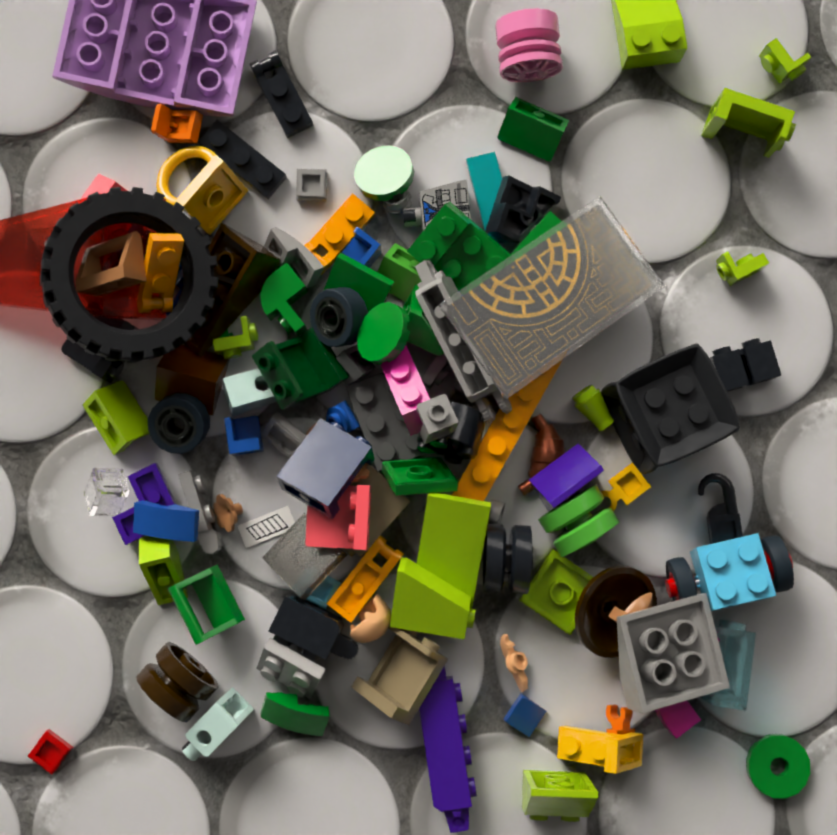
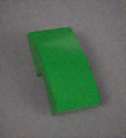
[260,692,330,736]

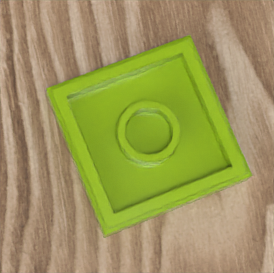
[518,549,593,635]

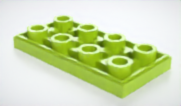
[417,493,491,609]

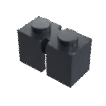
[710,338,781,392]

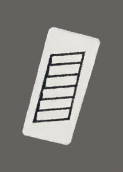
[238,506,296,548]

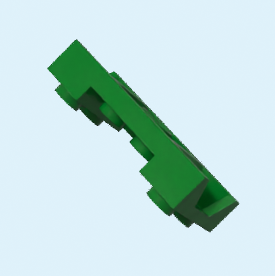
[407,202,517,296]

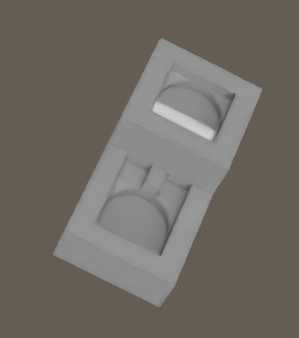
[264,227,324,288]

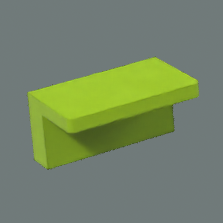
[82,381,149,455]

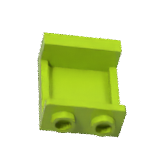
[701,87,796,158]

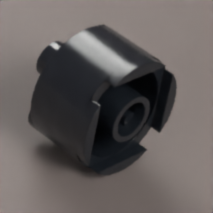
[417,402,486,464]

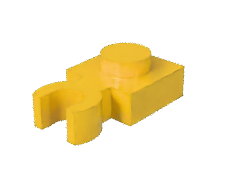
[601,462,652,511]

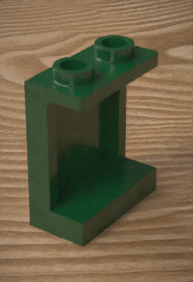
[252,327,348,410]

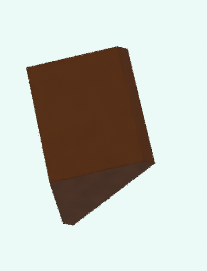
[154,345,230,416]

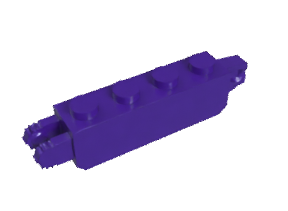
[419,666,477,833]

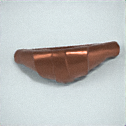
[518,413,565,496]

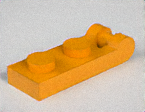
[304,193,375,275]
[137,233,184,313]
[327,535,404,623]

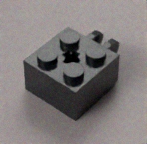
[268,593,359,661]

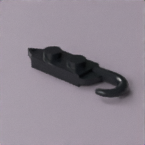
[698,473,743,544]

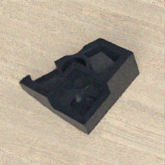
[485,175,561,243]

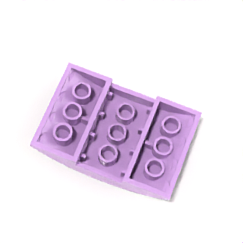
[52,0,257,117]

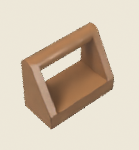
[75,231,147,296]

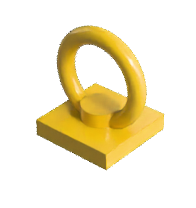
[156,146,249,235]

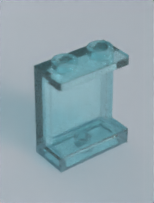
[700,619,756,711]

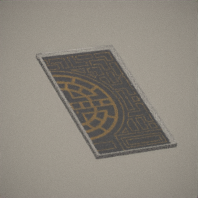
[439,196,665,400]

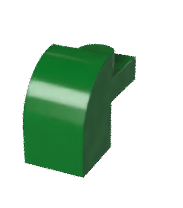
[260,262,308,337]

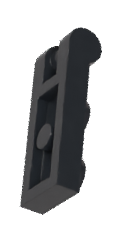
[249,50,314,139]

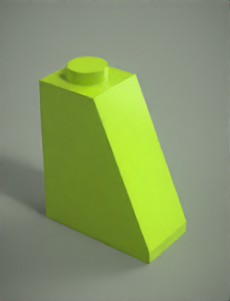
[390,557,476,640]

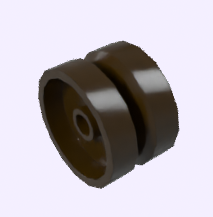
[136,642,219,723]

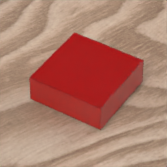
[27,729,74,775]

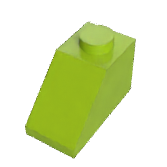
[139,536,188,606]

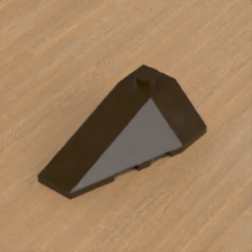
[184,223,281,357]

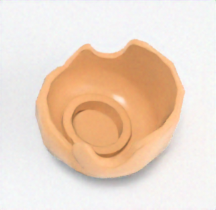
[350,594,391,643]

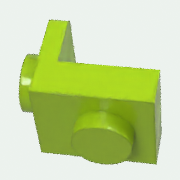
[759,38,812,84]
[213,316,259,359]

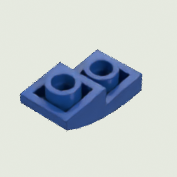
[133,500,199,542]

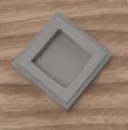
[296,169,328,201]

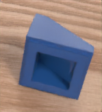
[503,693,547,737]

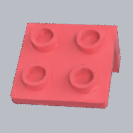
[305,485,372,550]

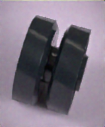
[483,524,533,594]

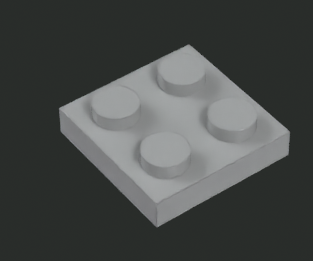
[256,638,326,699]

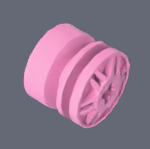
[495,8,563,82]

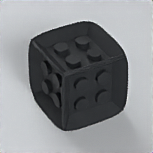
[601,343,740,474]

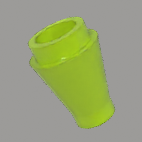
[572,384,614,431]

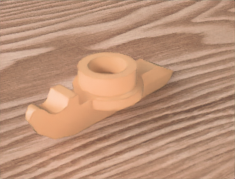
[500,634,528,692]

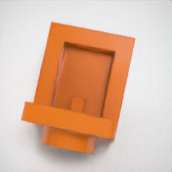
[151,104,203,144]

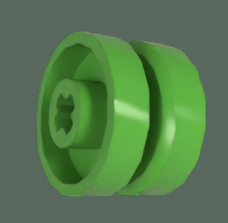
[538,484,620,557]

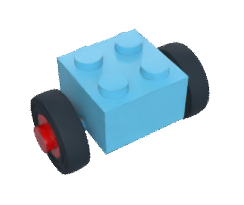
[665,533,794,612]

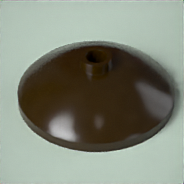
[575,566,657,658]

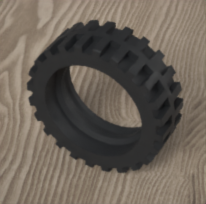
[40,187,219,363]

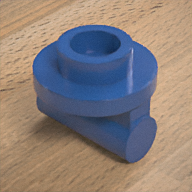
[326,400,360,433]

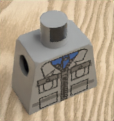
[403,180,471,231]

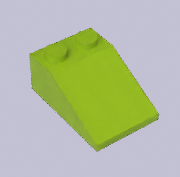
[611,0,687,70]
[522,770,598,822]

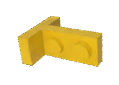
[557,725,644,774]

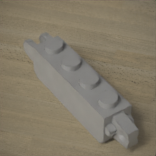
[415,260,512,423]

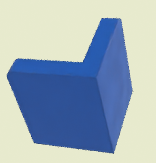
[342,227,382,268]
[224,416,264,456]

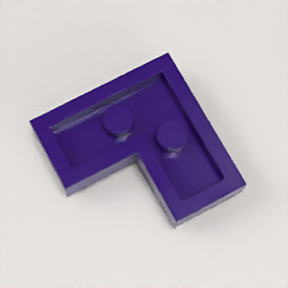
[112,463,176,545]

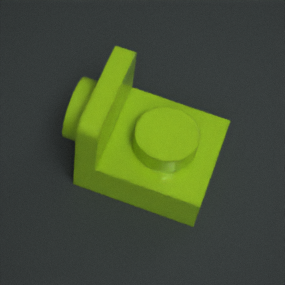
[716,251,769,287]

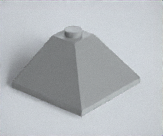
[617,593,730,714]

